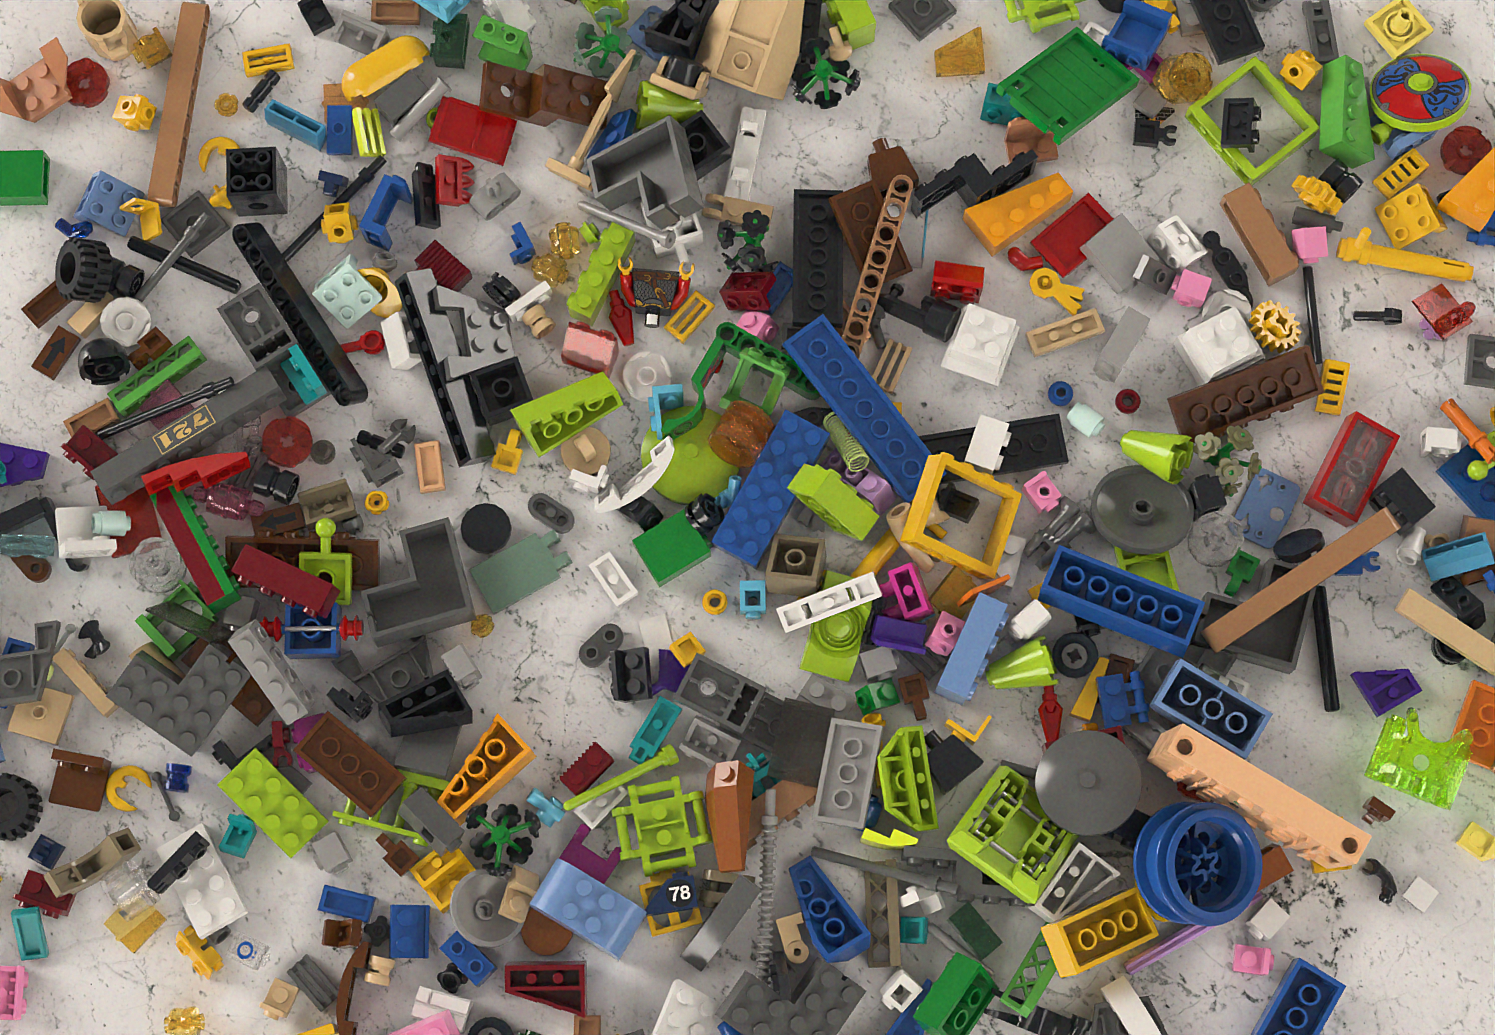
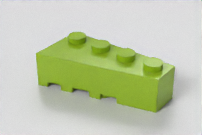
[510,371,624,457]

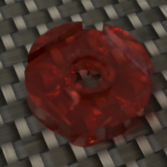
[66,58,110,108]
[1440,126,1492,176]
[262,416,313,468]

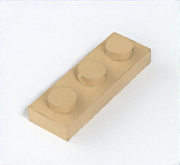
[1025,308,1105,358]

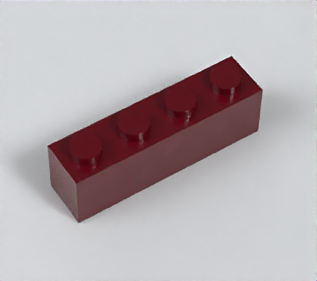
[231,544,340,618]

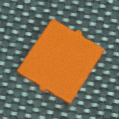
[956,574,1011,607]

